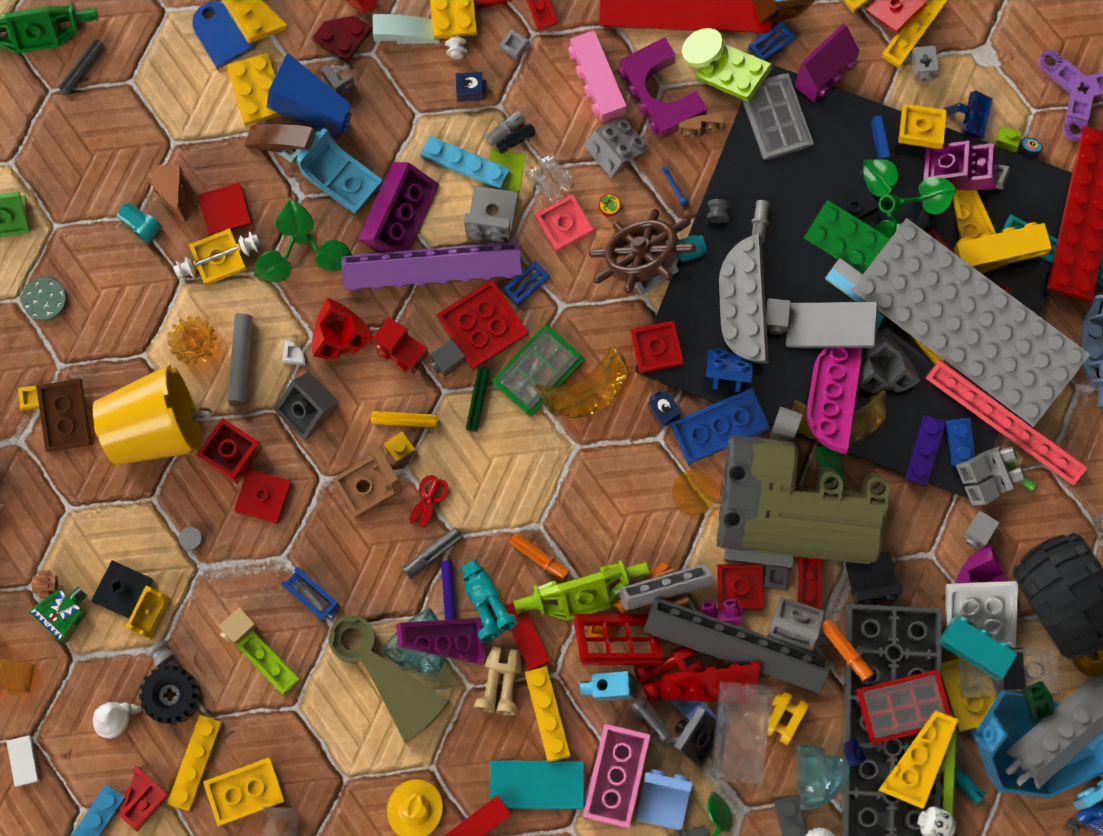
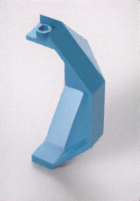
[973,690,1103,798]

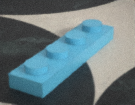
[421,136,510,190]

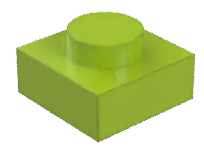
[995,126,1022,153]

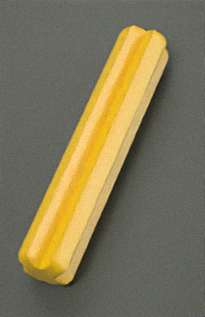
[371,411,438,428]

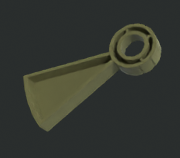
[328,616,450,743]

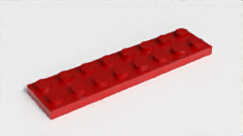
[1047,126,1103,302]

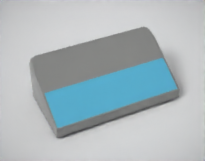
[825,258,864,302]

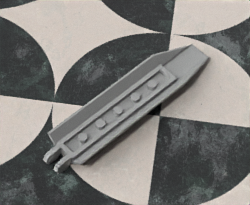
[1005,676,1103,789]

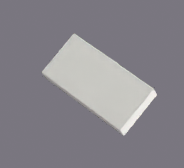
[6,735,40,787]

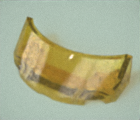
[534,346,630,418]
[792,390,886,444]

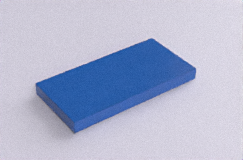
[670,387,771,465]

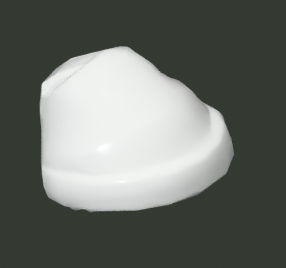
[93,702,142,739]

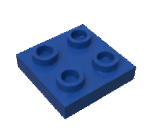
[706,349,753,392]

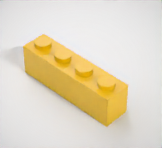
[954,222,1052,270]

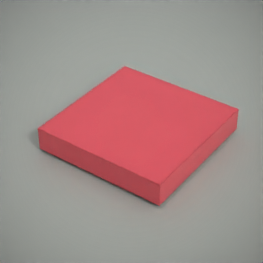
[535,194,595,253]

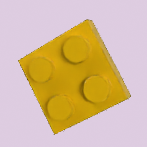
[898,103,947,149]

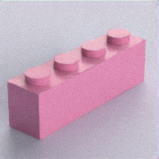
[568,30,626,123]

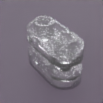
[525,154,575,203]

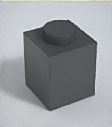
[430,339,466,377]

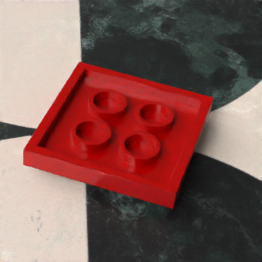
[436,279,529,370]

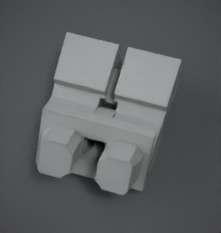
[956,446,1025,506]

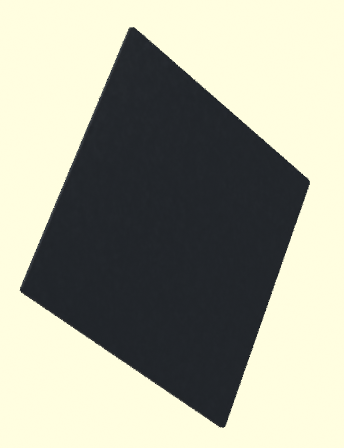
[635,64,1072,499]

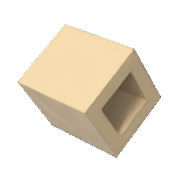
[219,607,257,645]

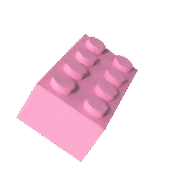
[583,724,650,829]

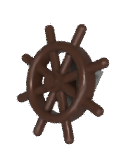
[589,209,697,295]

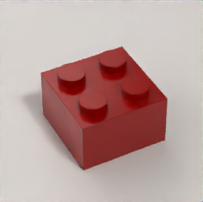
[196,418,263,484]

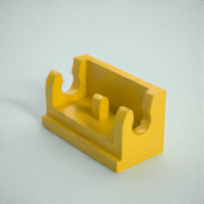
[125,586,171,640]

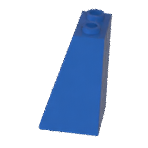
[266,54,352,139]

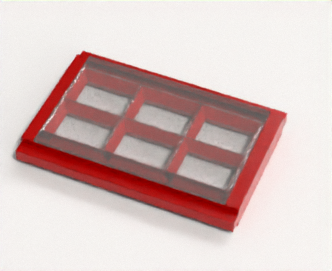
[856,669,952,745]

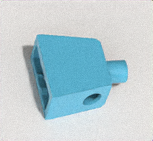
[580,671,635,701]

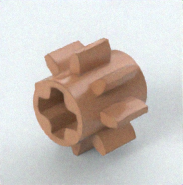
[32,570,58,599]

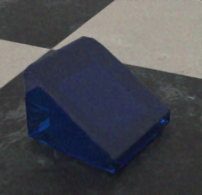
[841,739,866,767]

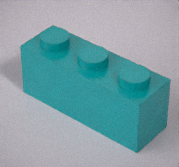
[938,616,1017,681]

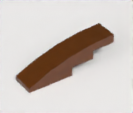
[244,124,316,153]

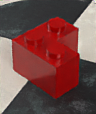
[373,317,428,374]

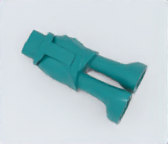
[461,560,518,642]

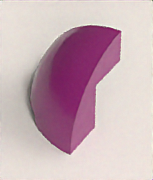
[955,543,1019,603]

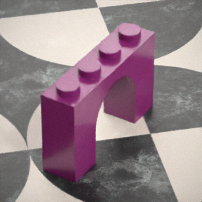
[617,37,707,140]

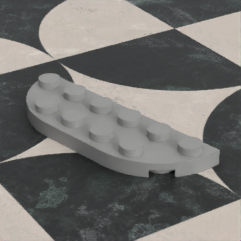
[719,234,769,363]

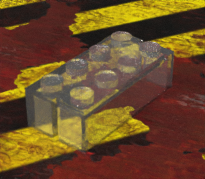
[710,682,772,784]

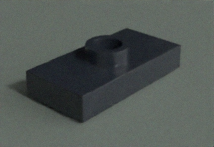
[837,188,879,219]

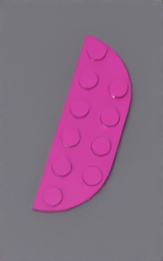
[806,348,863,454]

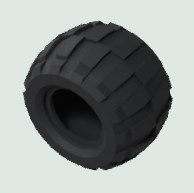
[1013,533,1103,659]

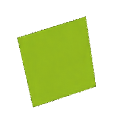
[485,149,526,195]

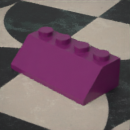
[358,162,439,253]

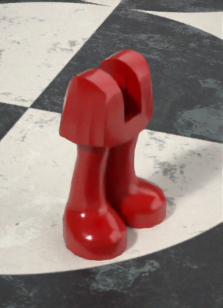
[633,647,705,704]

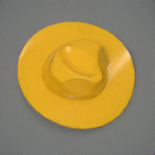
[387,779,443,836]

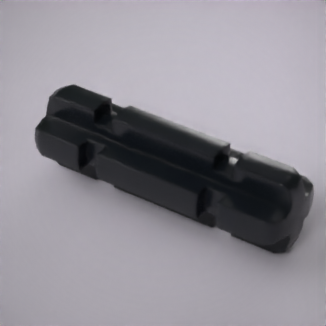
[496,123,536,154]

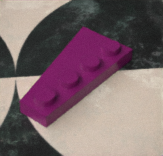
[396,618,486,665]

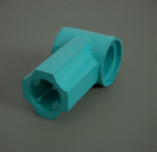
[116,202,163,244]

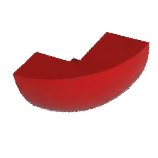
[312,297,374,359]

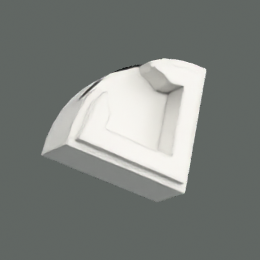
[282,340,306,365]

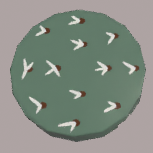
[21,277,67,322]

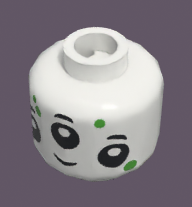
[918,806,956,836]

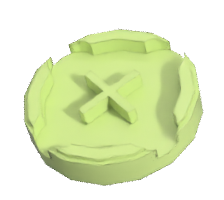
[682,28,725,68]

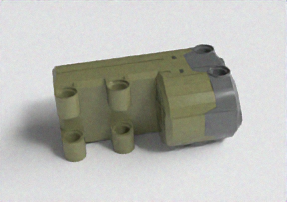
[716,435,890,564]

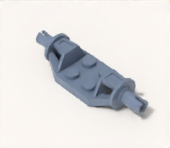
[1081,292,1103,409]

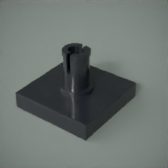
[91,560,154,619]
[674,707,726,768]

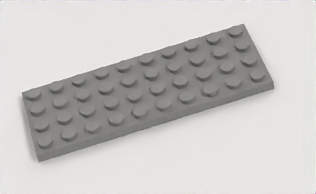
[851,218,1091,427]

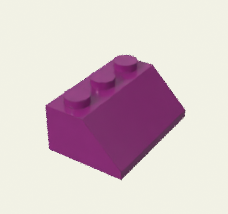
[794,23,859,102]

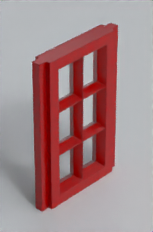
[574,614,663,666]

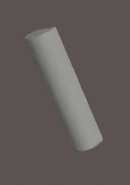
[228,313,253,405]
[619,564,714,610]

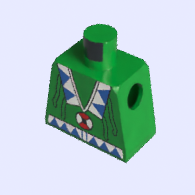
[29,587,88,644]

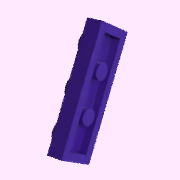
[904,415,946,487]

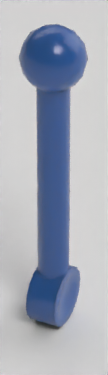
[662,166,688,206]

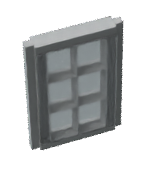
[742,73,814,160]

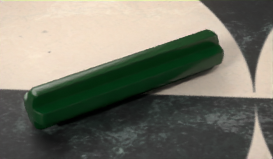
[466,367,490,432]

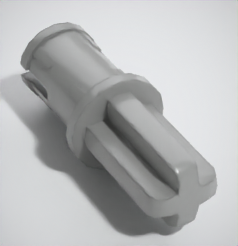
[485,110,526,145]
[751,200,770,244]

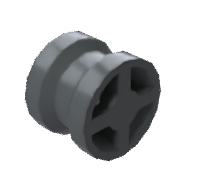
[707,199,730,223]

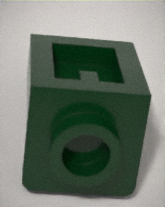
[1021,681,1055,723]

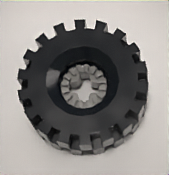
[139,665,201,725]

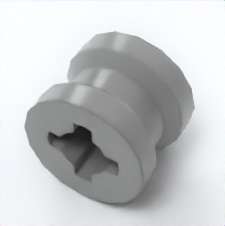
[146,640,175,668]

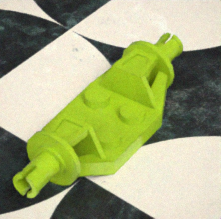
[513,560,650,621]

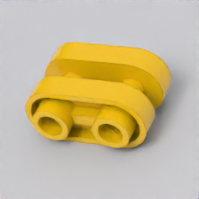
[761,691,809,745]

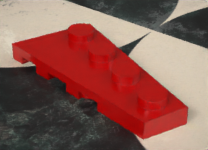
[660,660,760,704]

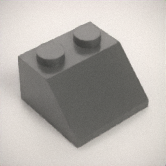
[274,372,340,440]

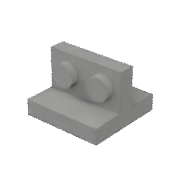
[767,596,824,651]

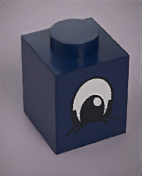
[456,72,487,102]
[647,390,682,429]

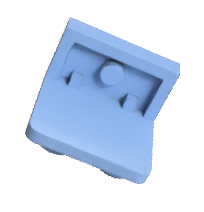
[636,769,693,830]

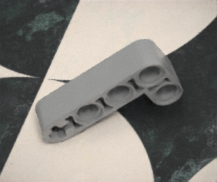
[769,407,803,441]

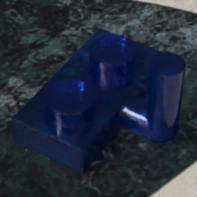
[943,90,993,139]

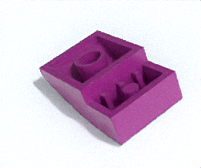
[924,140,998,190]

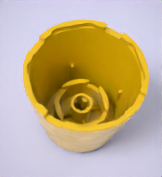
[93,365,201,465]

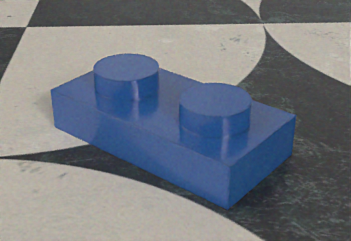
[946,418,975,466]

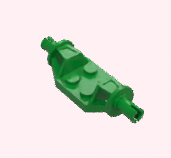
[0,2,99,54]

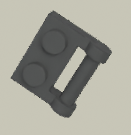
[631,697,672,742]

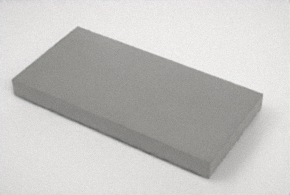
[786,302,879,348]

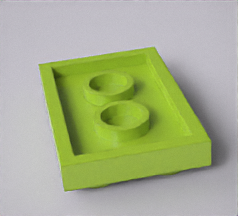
[695,44,773,102]

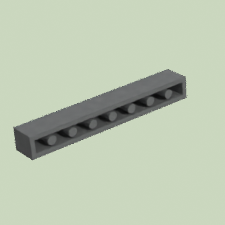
[643,597,831,693]

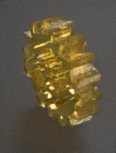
[167,316,217,365]

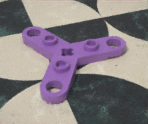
[1038,50,1103,141]

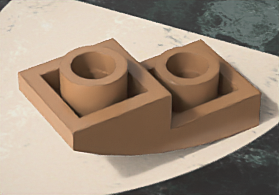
[678,114,724,139]

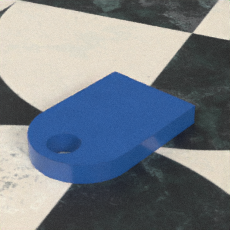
[192,2,255,70]

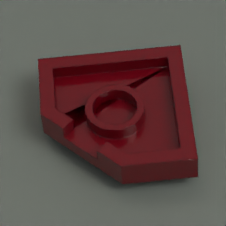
[312,15,372,63]

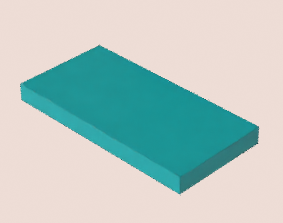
[490,761,584,809]

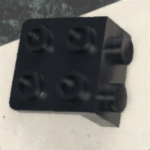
[880,182,933,232]
[845,552,903,605]

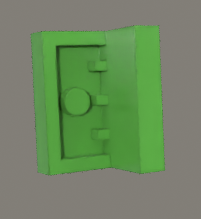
[0,191,30,237]

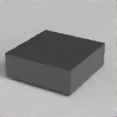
[764,565,789,591]

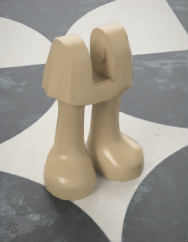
[474,646,521,715]

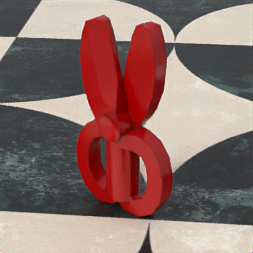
[409,475,449,528]

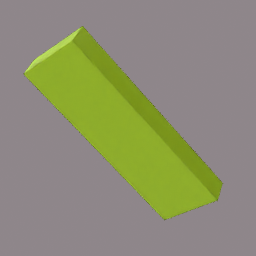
[236,630,300,696]

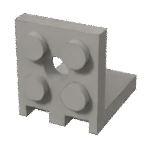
[464,186,518,243]

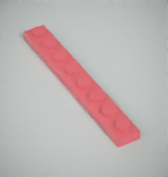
[926,359,1088,486]

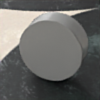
[179,527,203,551]

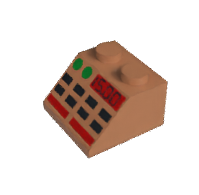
[149,165,187,222]

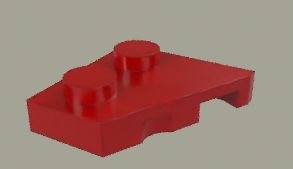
[119,766,169,832]

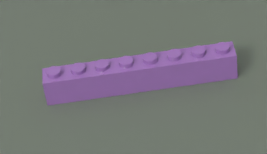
[341,241,522,291]

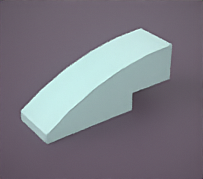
[373,14,440,44]

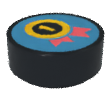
[1019,137,1042,158]

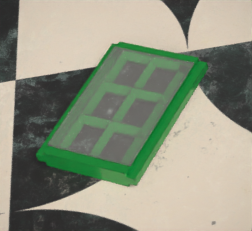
[491,324,585,417]

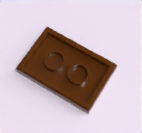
[36,379,92,452]

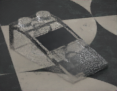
[958,647,1061,698]

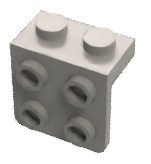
[584,118,649,178]

